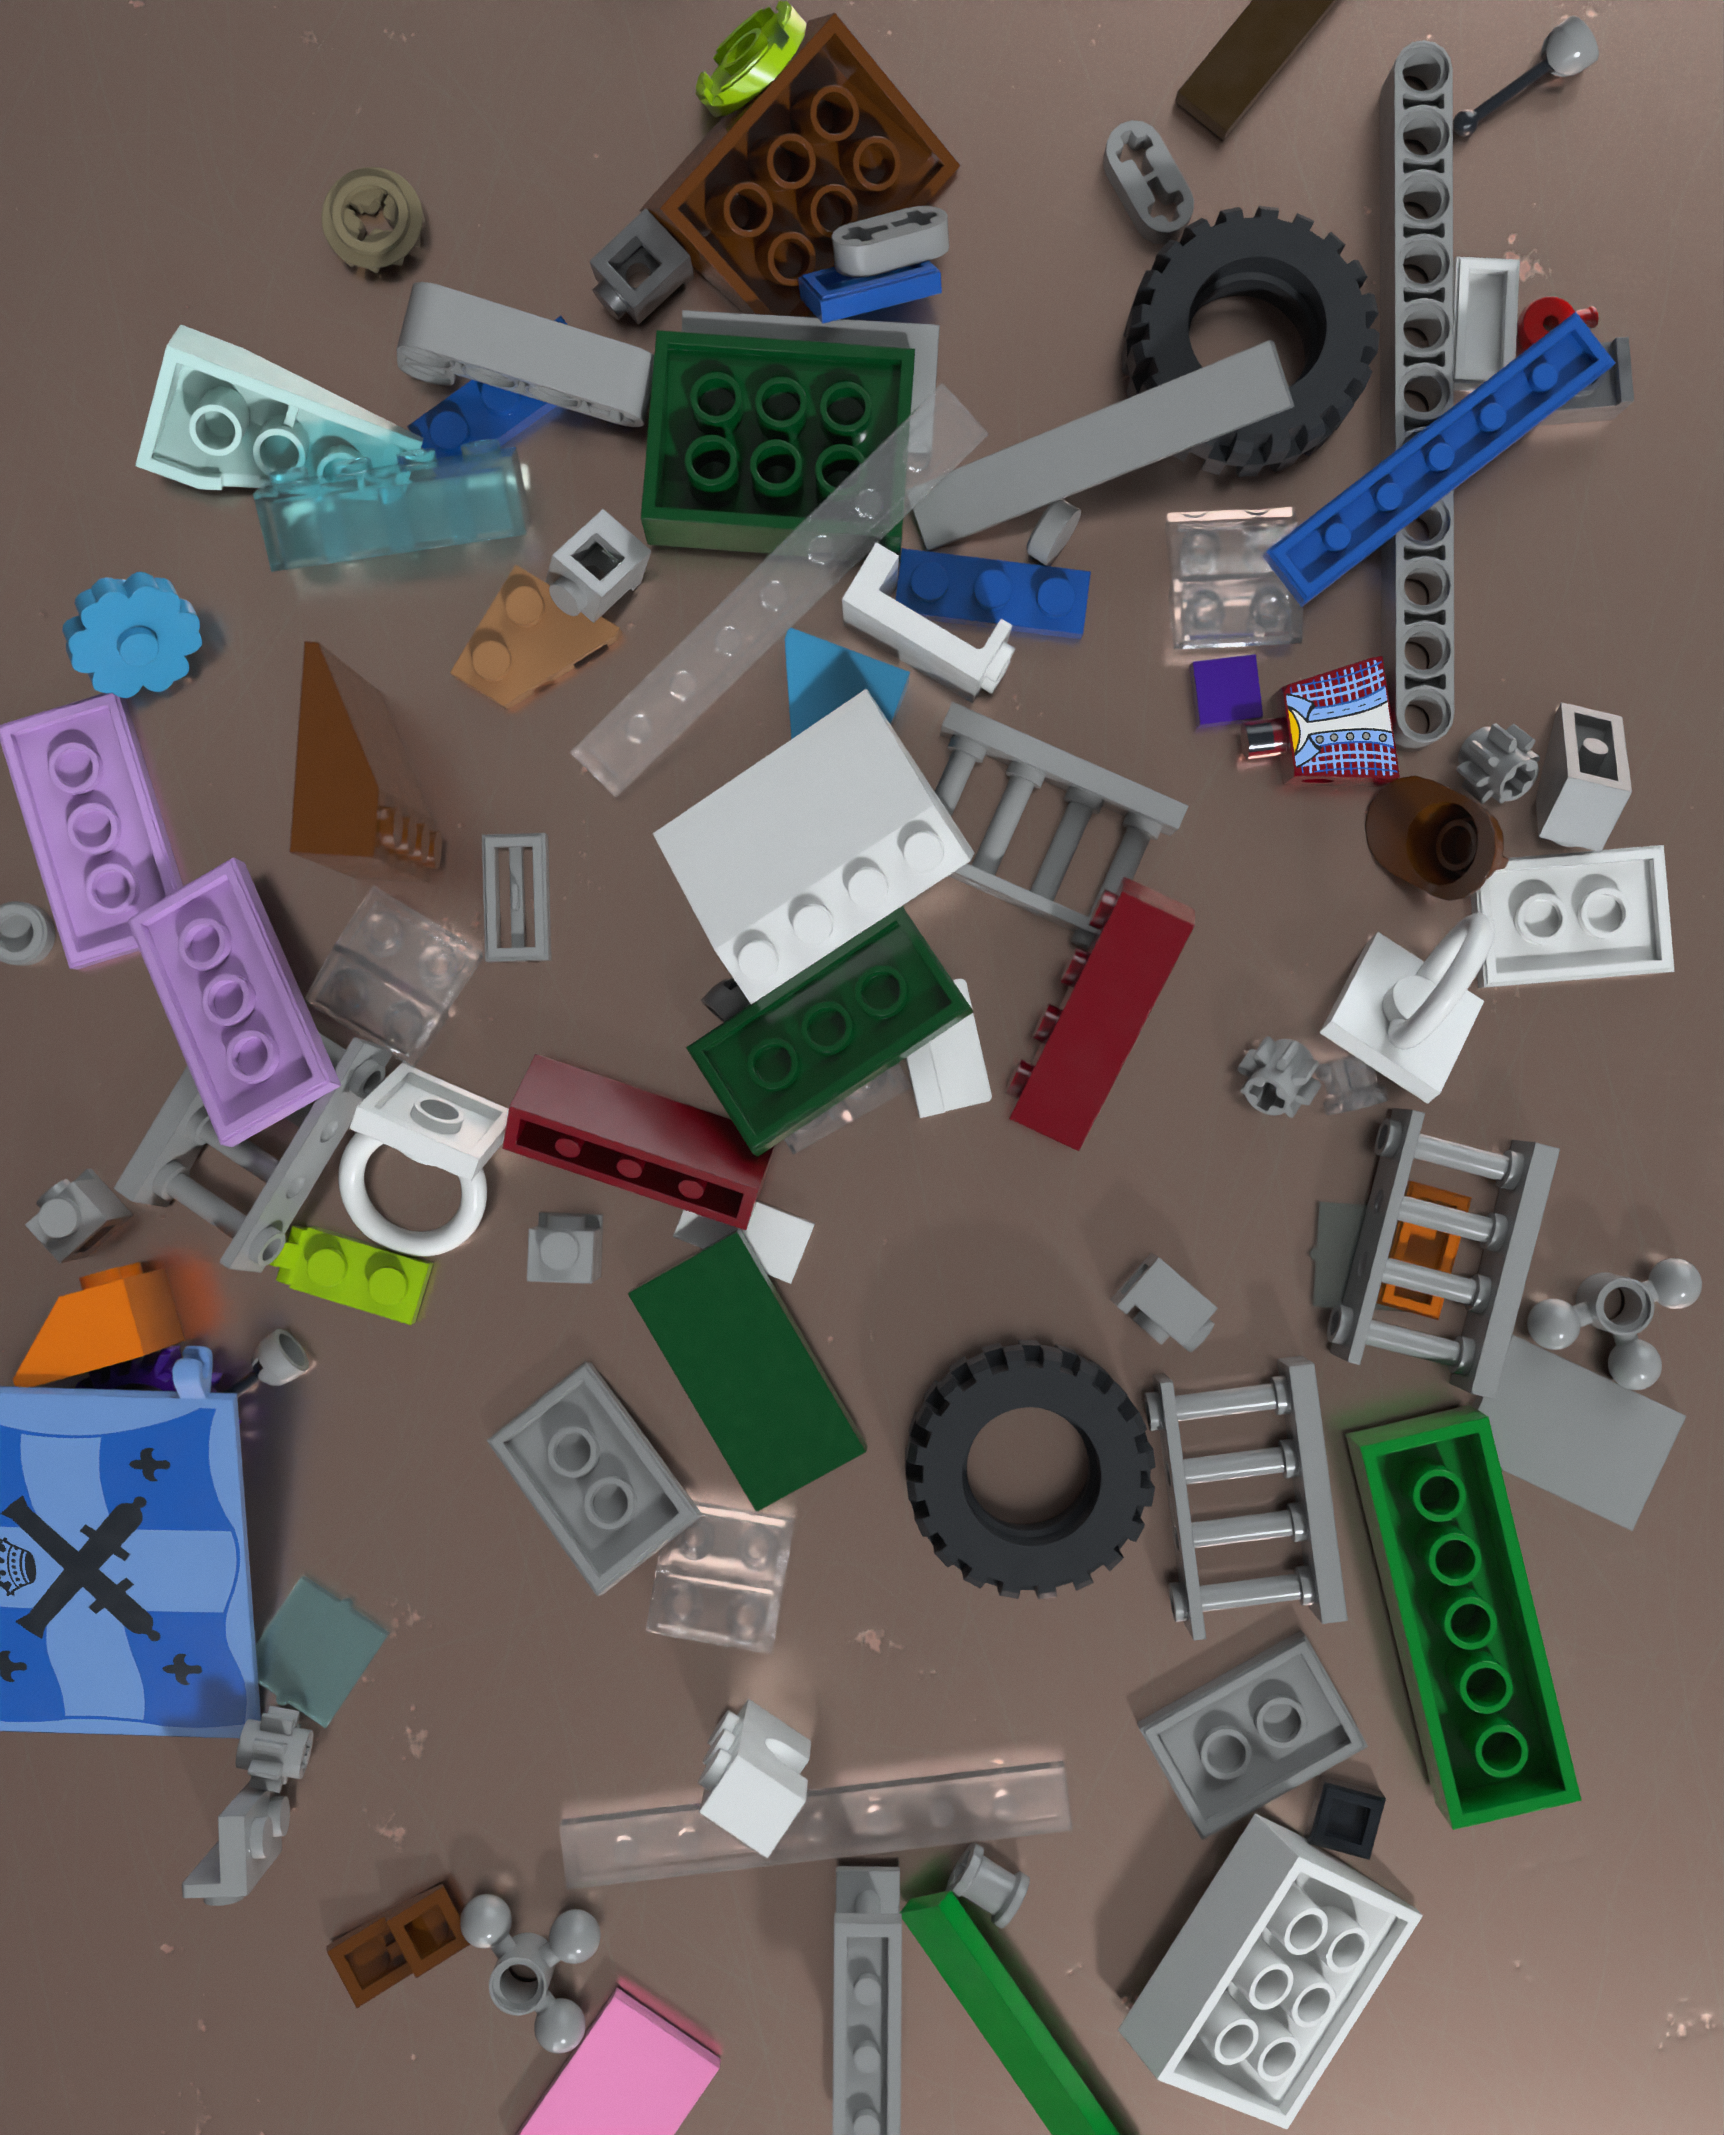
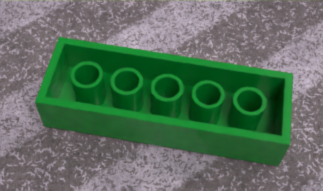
[1346,1405,1582,1830]

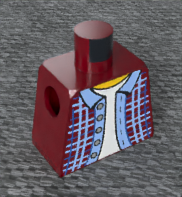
[1241,656,1400,787]

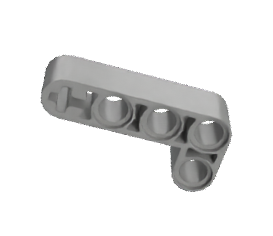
[396,282,654,427]

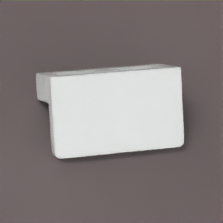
[906,979,992,1118]

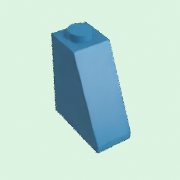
[784,627,910,739]

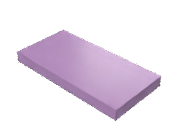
[0,693,183,970]
[127,857,341,1147]

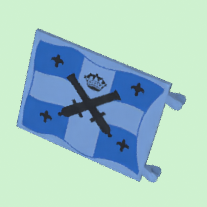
[0,1346,261,1739]

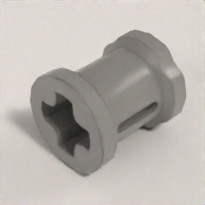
[945,1842,1030,1929]

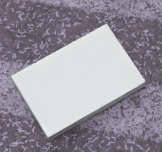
[1471,845,1675,988]

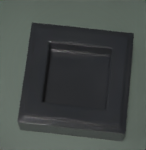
[1304,1775,1386,1860]

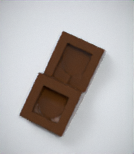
[326,1884,470,2008]

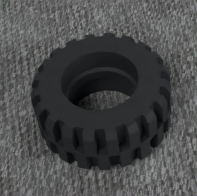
[1121,206,1380,477]
[905,1340,1156,1599]

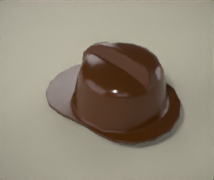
[1366,775,1509,901]

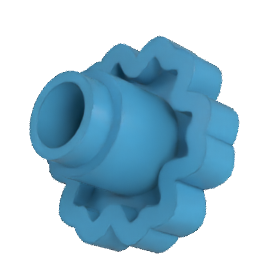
[62,572,202,698]

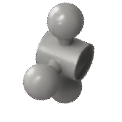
[1527,1258,1702,1390]
[460,1894,601,2054]

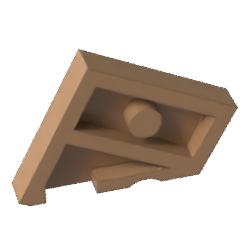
[450,564,623,710]

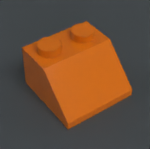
[13,1262,185,1387]

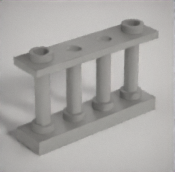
[934,702,1189,950]
[113,1032,393,1273]
[1327,1108,1560,1399]
[1144,1356,1348,1641]
[832,1866,902,2135]

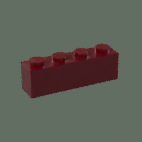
[1005,877,1195,1151]
[502,1054,776,1230]

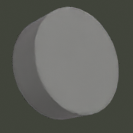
[1026,499,1081,566]
[0,901,55,966]

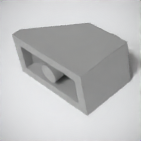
[1536,702,1632,852]

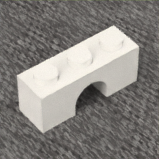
[698,1699,811,1858]

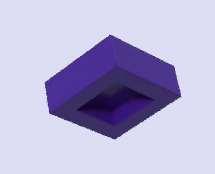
[1189,654,1263,729]

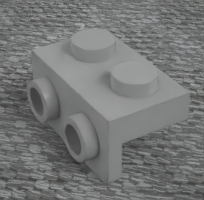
[182,1781,290,1906]

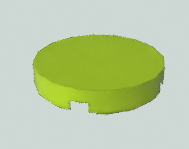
[695,1,807,117]

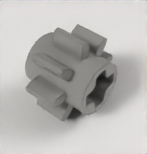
[1456,723,1540,804]
[1237,1036,1322,1117]
[236,1706,313,1793]

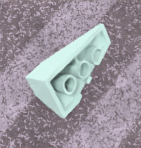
[135,325,424,500]

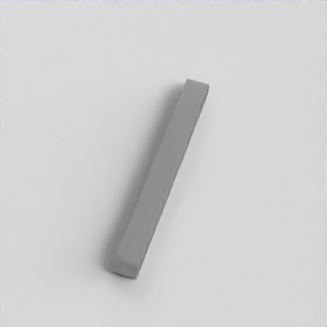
[1380,40,1454,752]

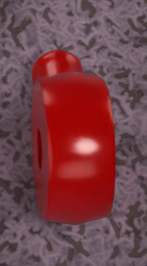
[1517,296,1599,351]

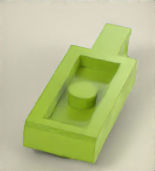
[269,1225,433,1325]

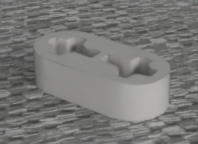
[1103,120,1194,244]
[832,206,950,277]

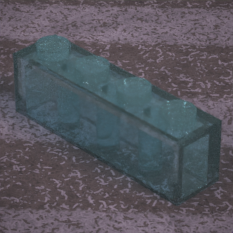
[253,439,531,572]

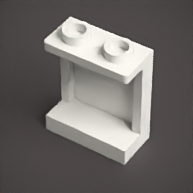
[842,542,1016,703]

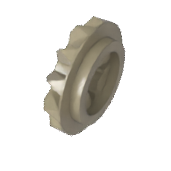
[321,167,426,273]

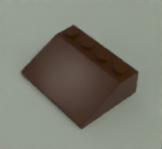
[640,13,960,318]
[290,641,442,883]

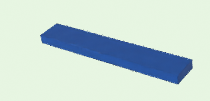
[1262,312,1615,607]

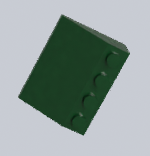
[641,330,915,563]

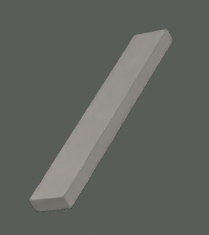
[906,340,1295,551]

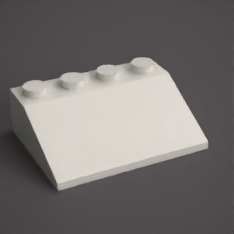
[653,689,974,1004]
[1118,1814,1423,2129]

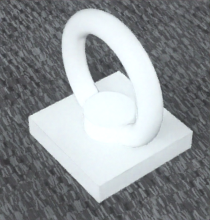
[1319,913,1495,1104]
[338,1063,509,1257]

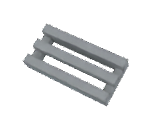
[482,833,552,963]

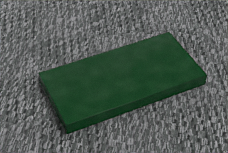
[686,906,973,1157]
[628,1228,868,1512]

